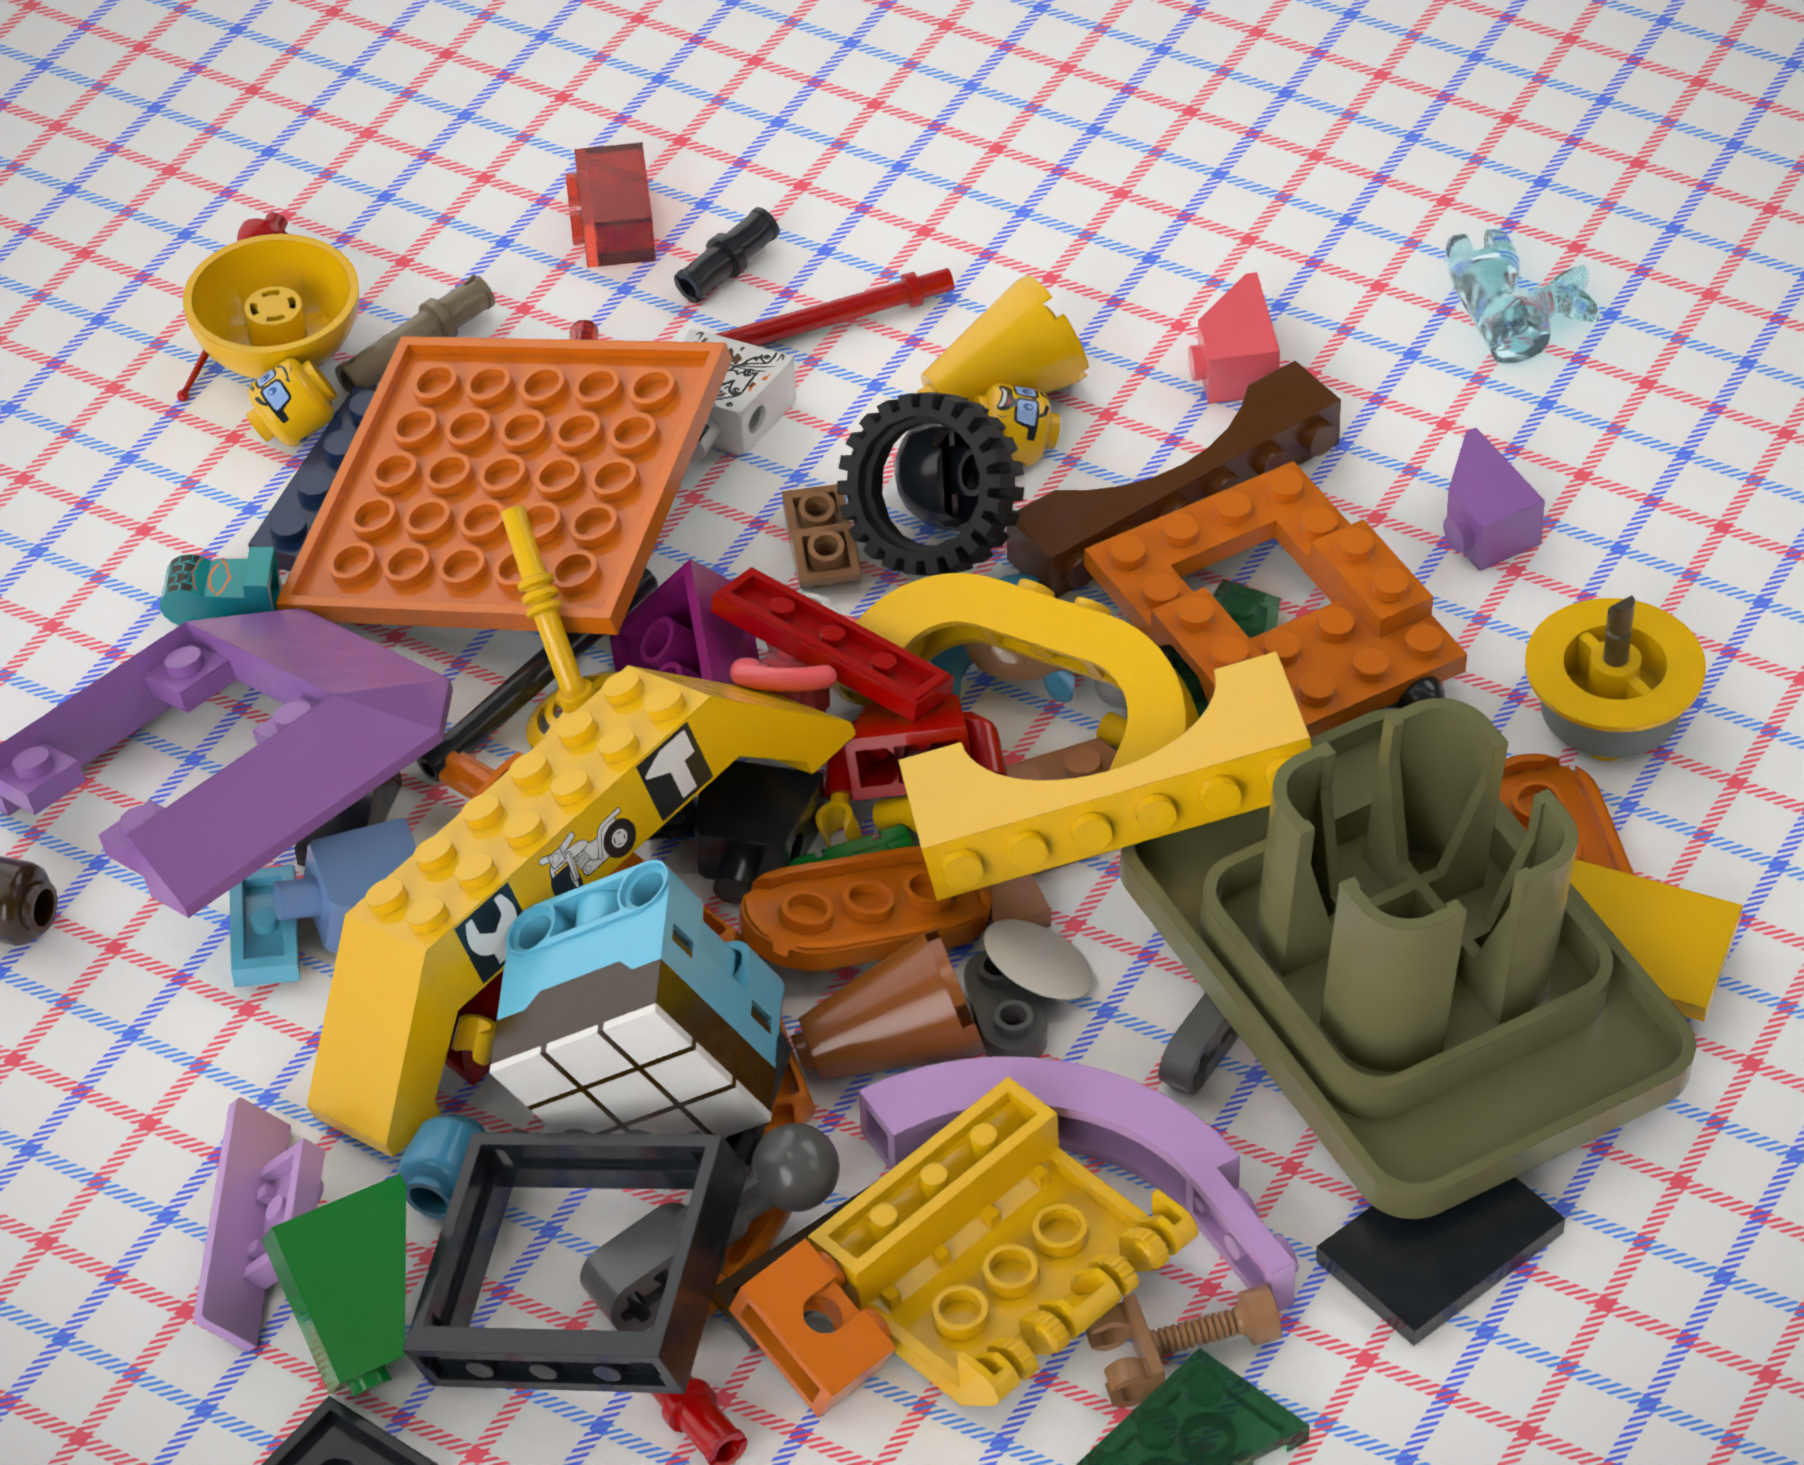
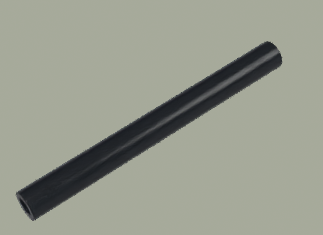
[417,568,658,782]

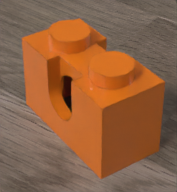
[729,1238,896,1418]

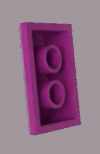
[609,559,760,685]

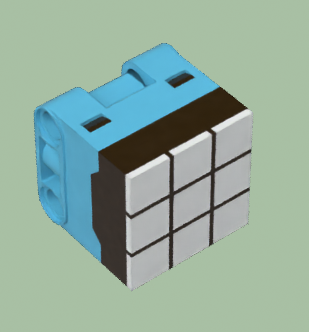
[489,860,785,1138]

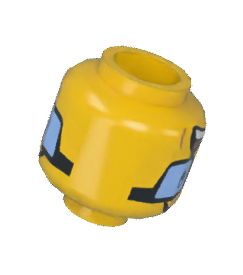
[246,358,338,447]
[973,383,1060,467]

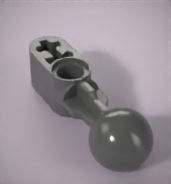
[580,1123,840,1332]

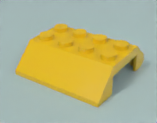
[808,1076,1199,1406]

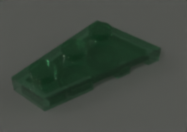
[1076,1348,1310,1465]

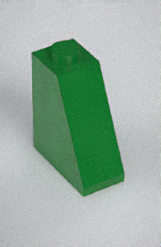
[262,1173,406,1398]

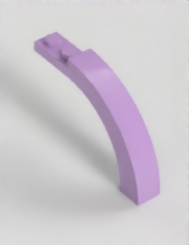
[859,1056,1299,1312]

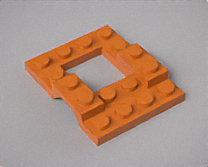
[1084,461,1468,738]

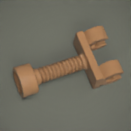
[1085,1284,1282,1407]

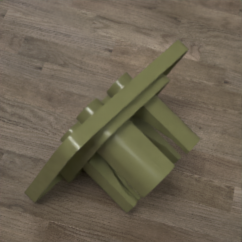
[1119,698,1696,1219]

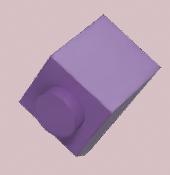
[1443,427,1545,571]

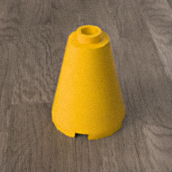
[917,274,1089,402]

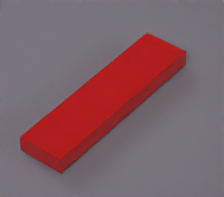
[711,567,954,723]

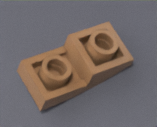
[782,484,861,588]

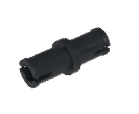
[674,207,780,303]

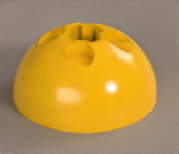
[183,234,359,379]

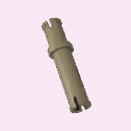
[335,274,495,393]

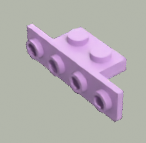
[193,1097,325,1352]

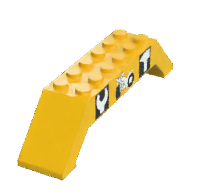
[307,665,856,1158]

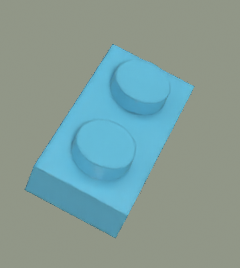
[229,865,300,987]

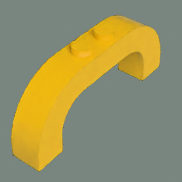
[832,573,1199,770]

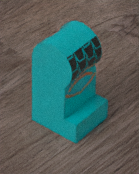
[160,547,282,625]

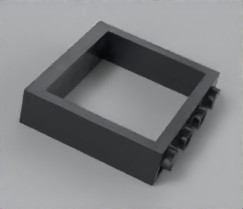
[403,1129,748,1394]

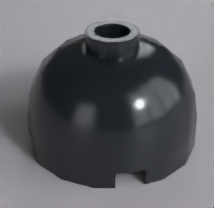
[894,414,1004,532]

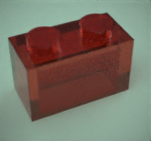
[565,142,656,268]

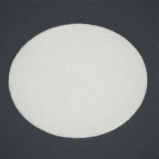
[984,919,1093,1000]

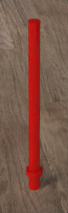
[715,268,954,346]

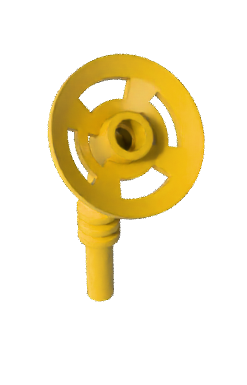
[501,505,618,749]

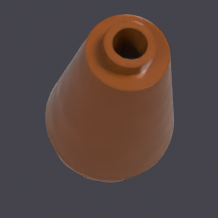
[790,927,986,1081]

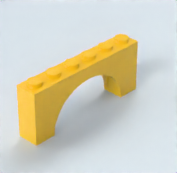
[898,651,1312,901]

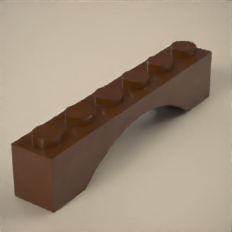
[1006,361,1341,598]

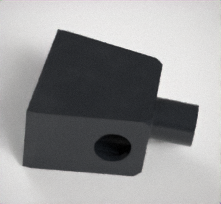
[695,761,825,905]

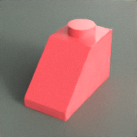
[1188,272,1280,404]

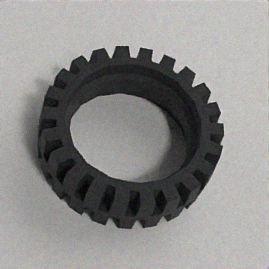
[837,392,1024,576]

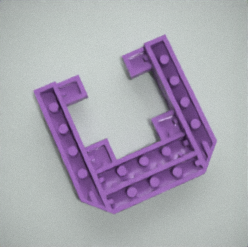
[0,608,453,918]

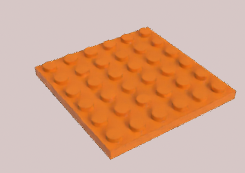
[275,336,733,635]

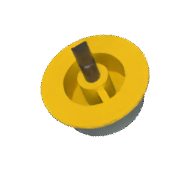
[1525,595,1706,761]

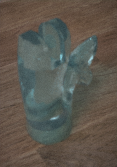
[1445,228,1600,364]

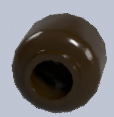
[0,856,58,946]

